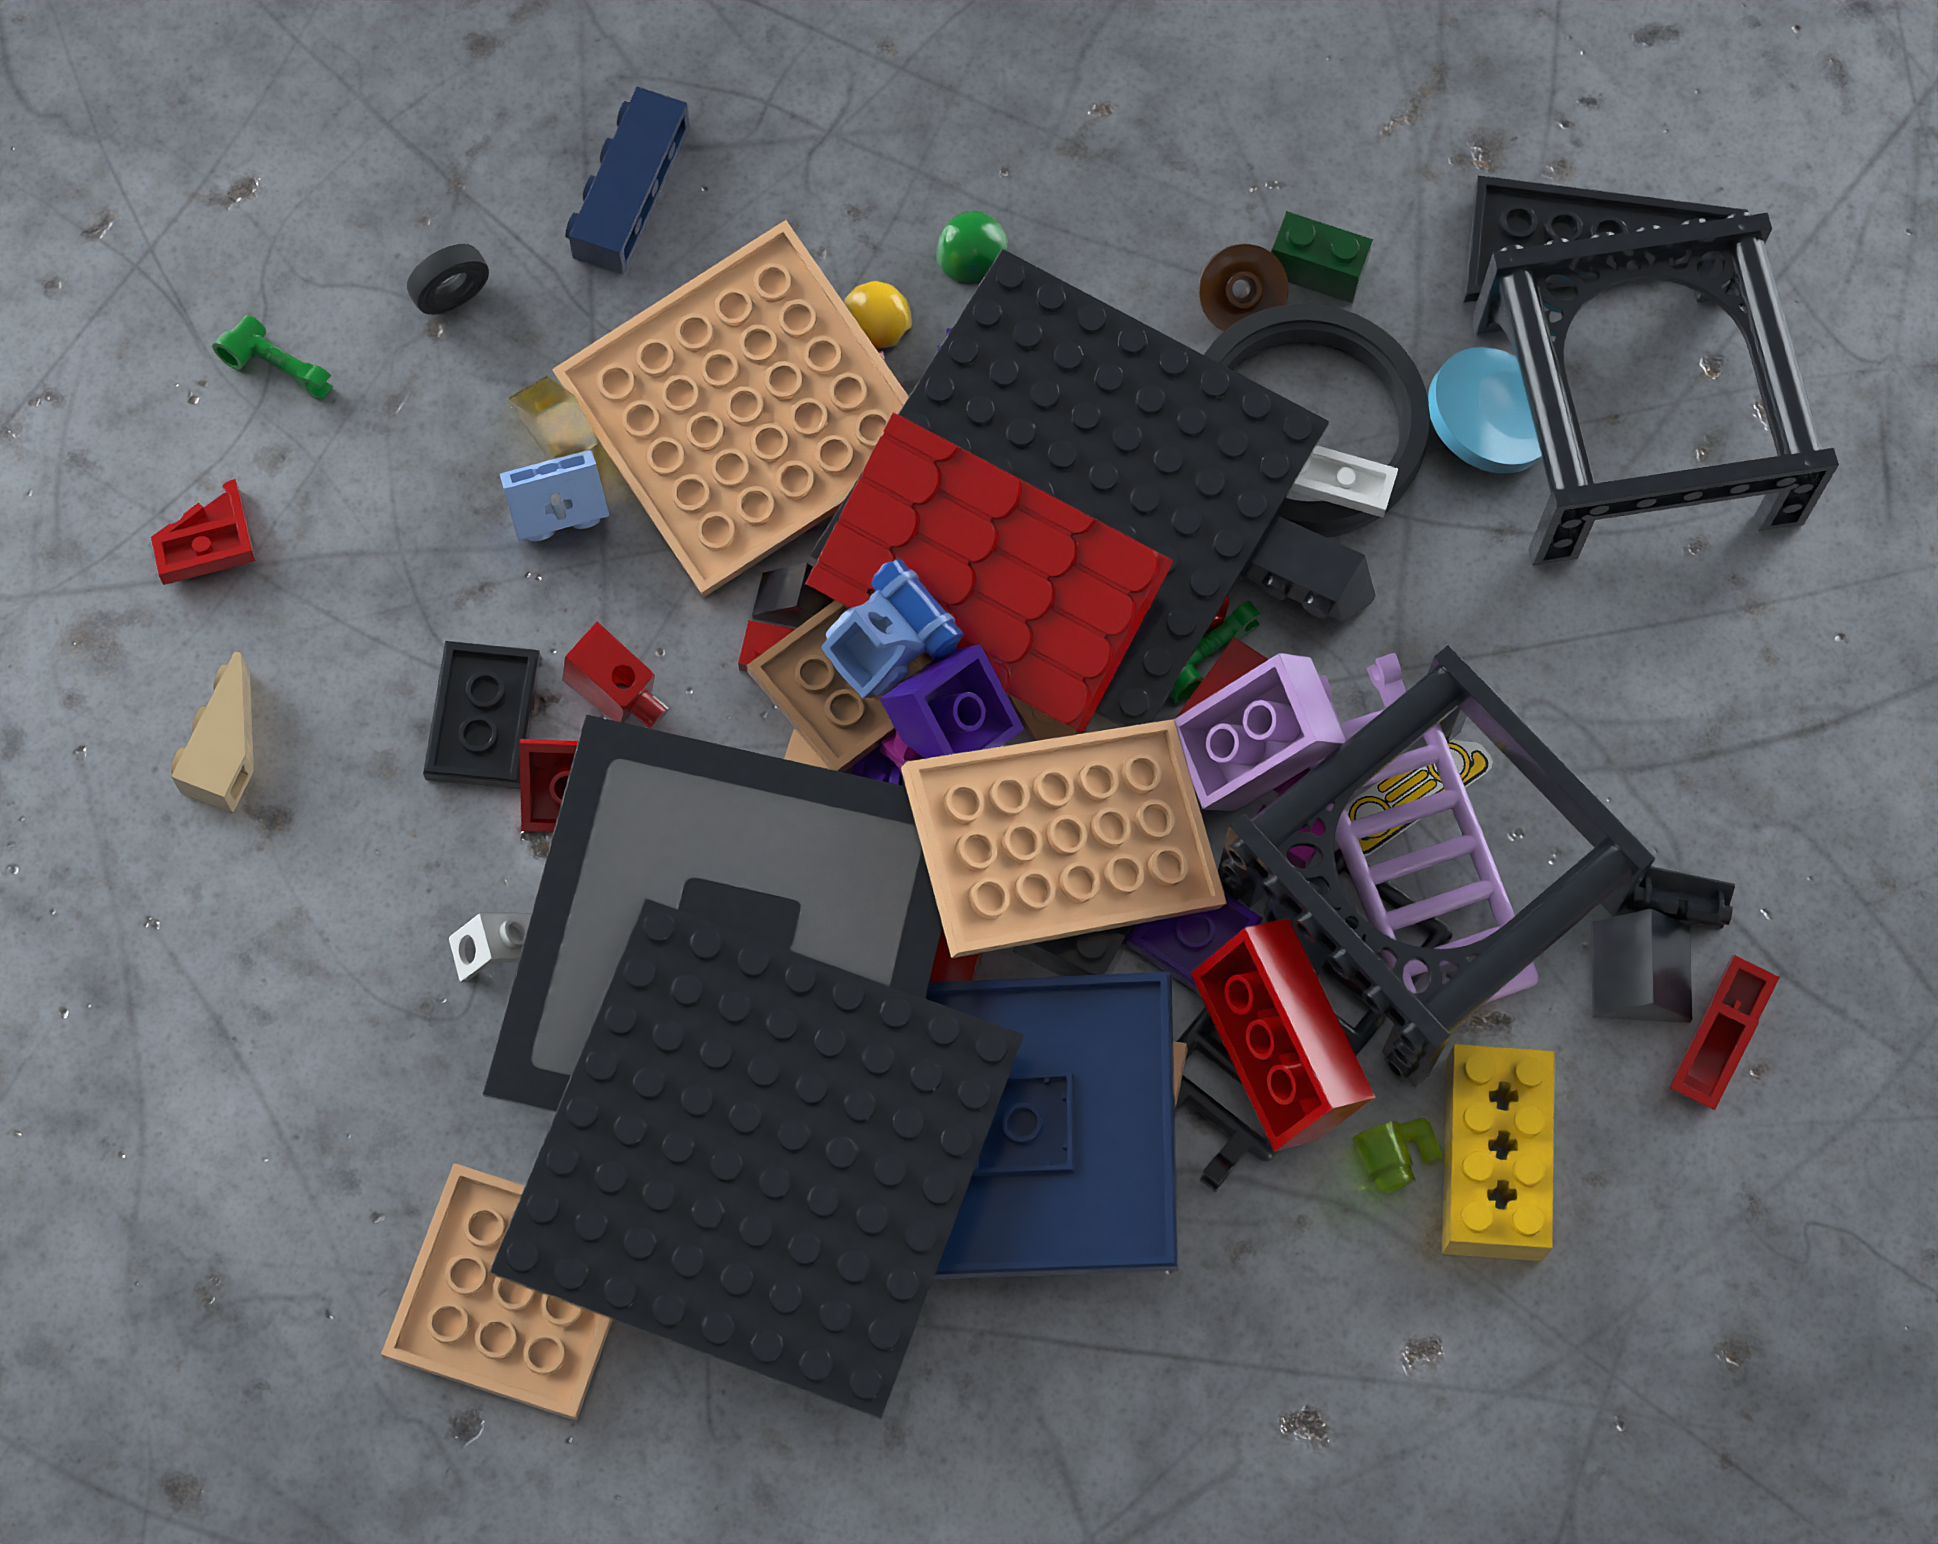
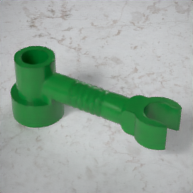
[212,314,333,400]
[1169,601,1261,704]

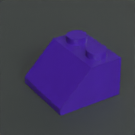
[880,645,1024,759]

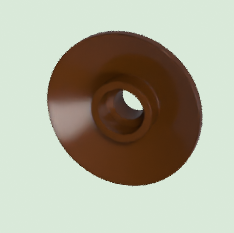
[1198,243,1289,331]

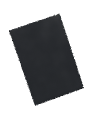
[423,641,541,789]

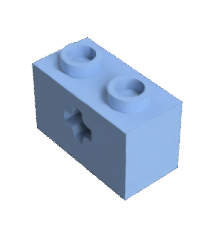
[500,449,610,541]

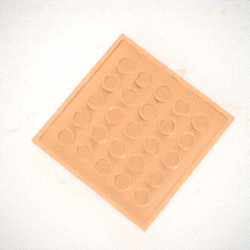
[552,220,909,598]

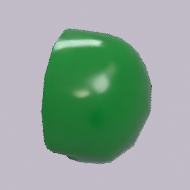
[936,210,1008,284]

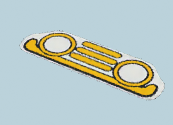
[1346,739,1493,857]

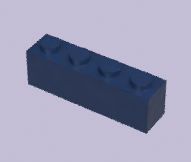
[565,87,690,275]

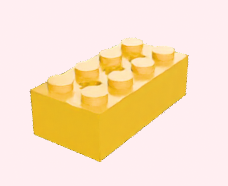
[1442,1044,1554,1261]

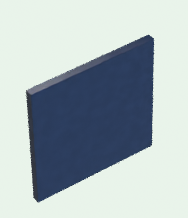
[925,971,1179,1279]

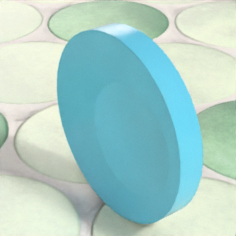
[1428,347,1542,474]

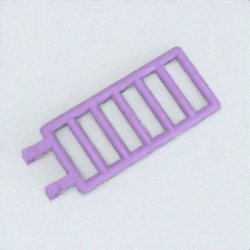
[1309,653,1539,1004]

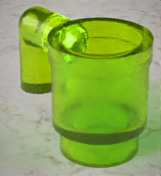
[1352,1118,1443,1194]

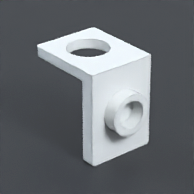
[449,913,532,982]

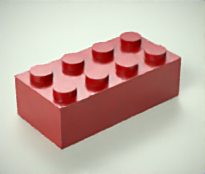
[1191,918,1376,1152]

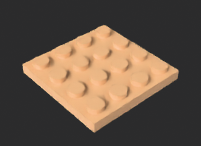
[381,1163,613,1421]

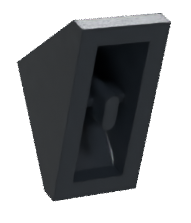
[752,563,835,628]

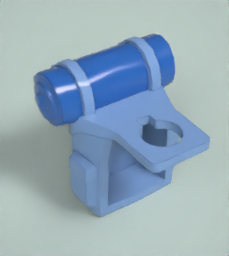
[821,559,964,698]

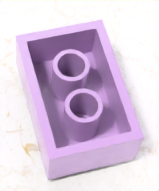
[1174,653,1346,812]

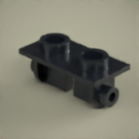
[1627,866,1735,929]

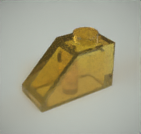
[507,376,599,460]

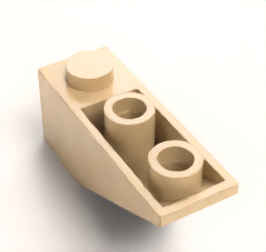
[171,651,254,813]

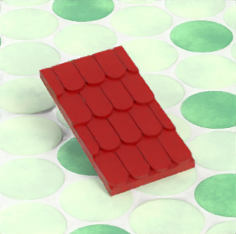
[805,412,1174,733]

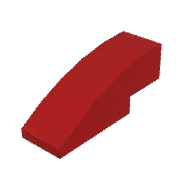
[1669,955,1780,1110]

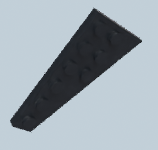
[1464,175,1748,303]

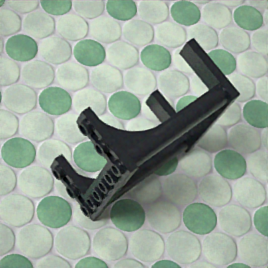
[1472,212,1839,566]
[1218,645,1656,1088]

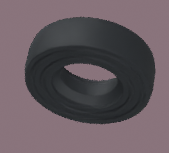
[407,244,489,315]

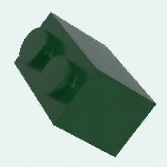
[1271,211,1373,304]

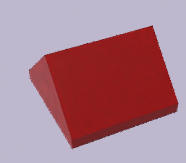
[519,739,578,832]

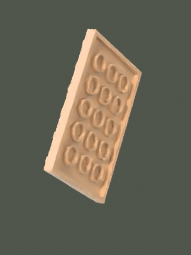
[901,719,1227,958]

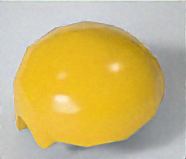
[844,281,912,350]

